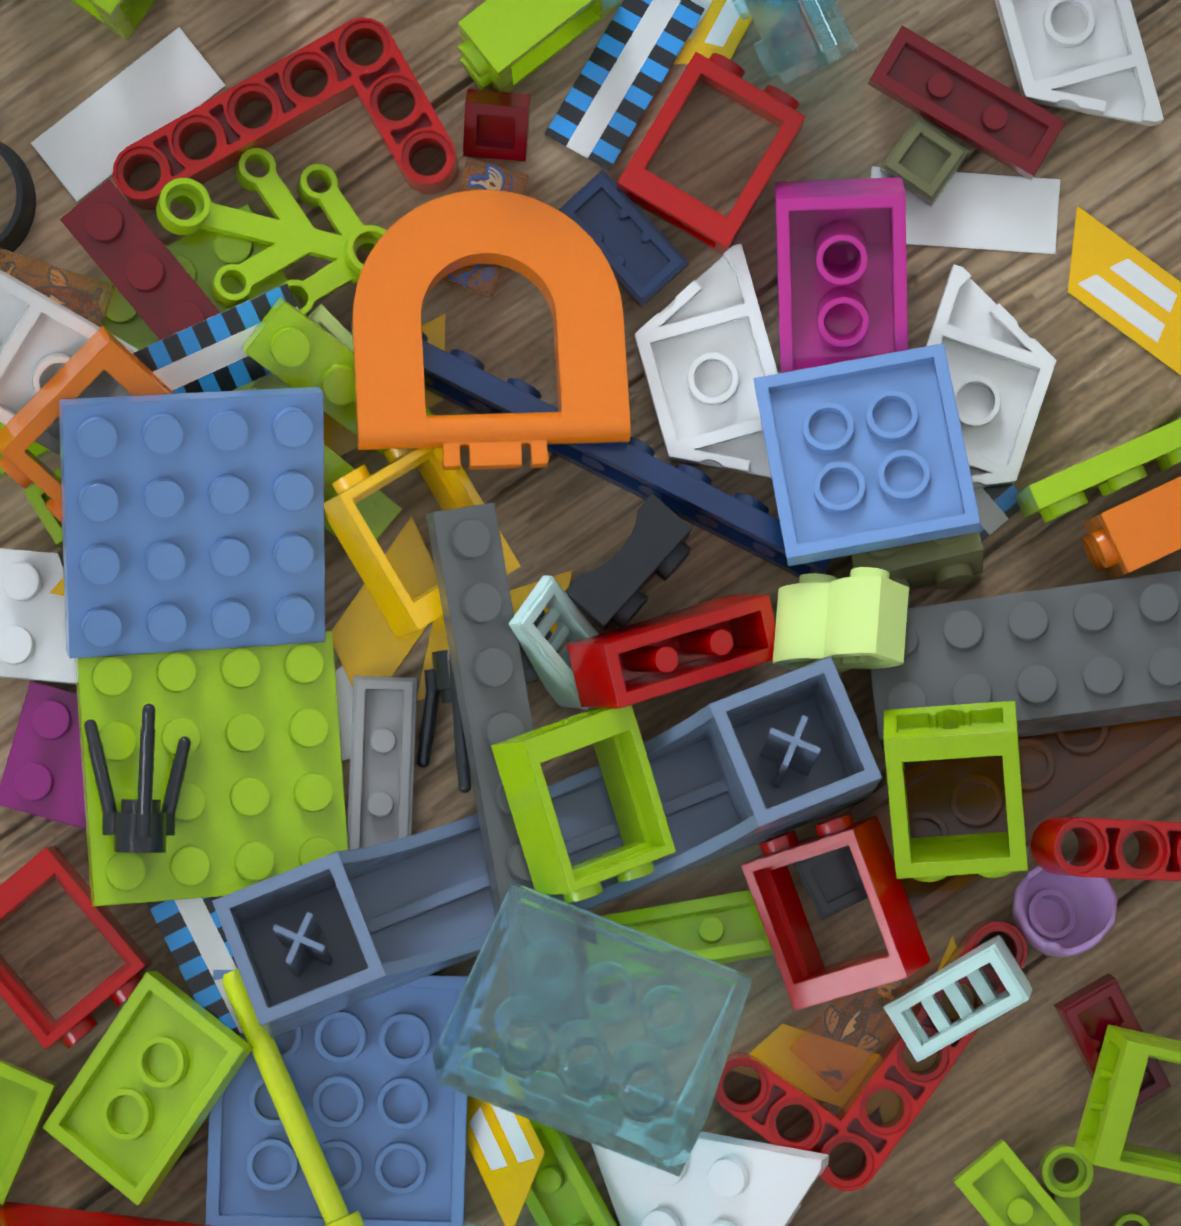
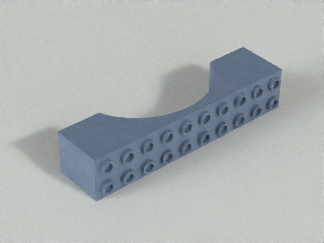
[212,656,882,1038]

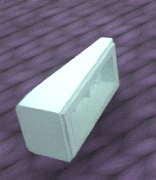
[509,575,599,710]
[884,935,1032,1063]

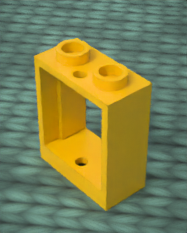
[323,448,521,638]

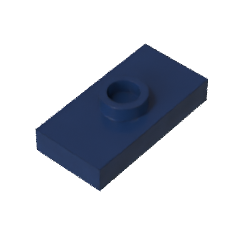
[559,169,689,308]

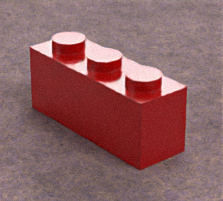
[567,594,776,709]

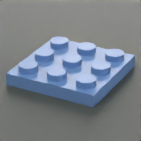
[753,343,981,566]

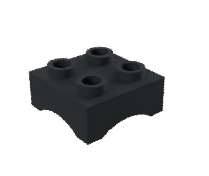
[565,494,692,631]

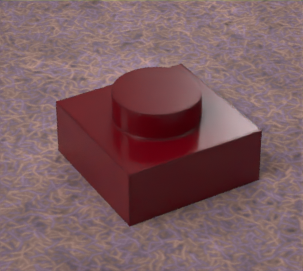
[463,89,531,162]

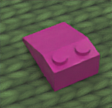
[775,177,908,373]

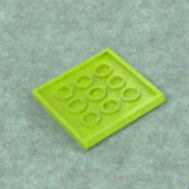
[75,631,348,907]

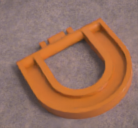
[352,190,631,470]

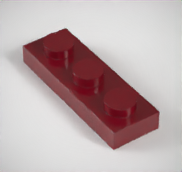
[868,26,1066,180]
[60,179,221,340]

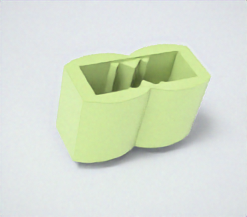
[772,567,909,672]

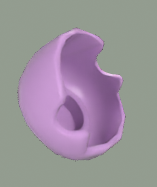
[1011,858,1118,958]

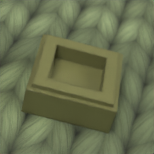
[880,116,969,207]

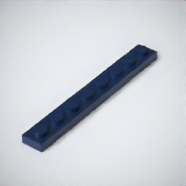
[422,332,832,578]

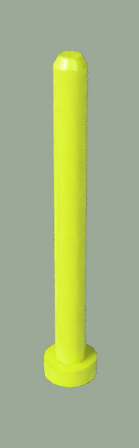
[222,969,365,1226]

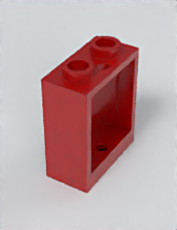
[617,52,806,255]
[741,812,931,1011]
[0,846,153,1050]

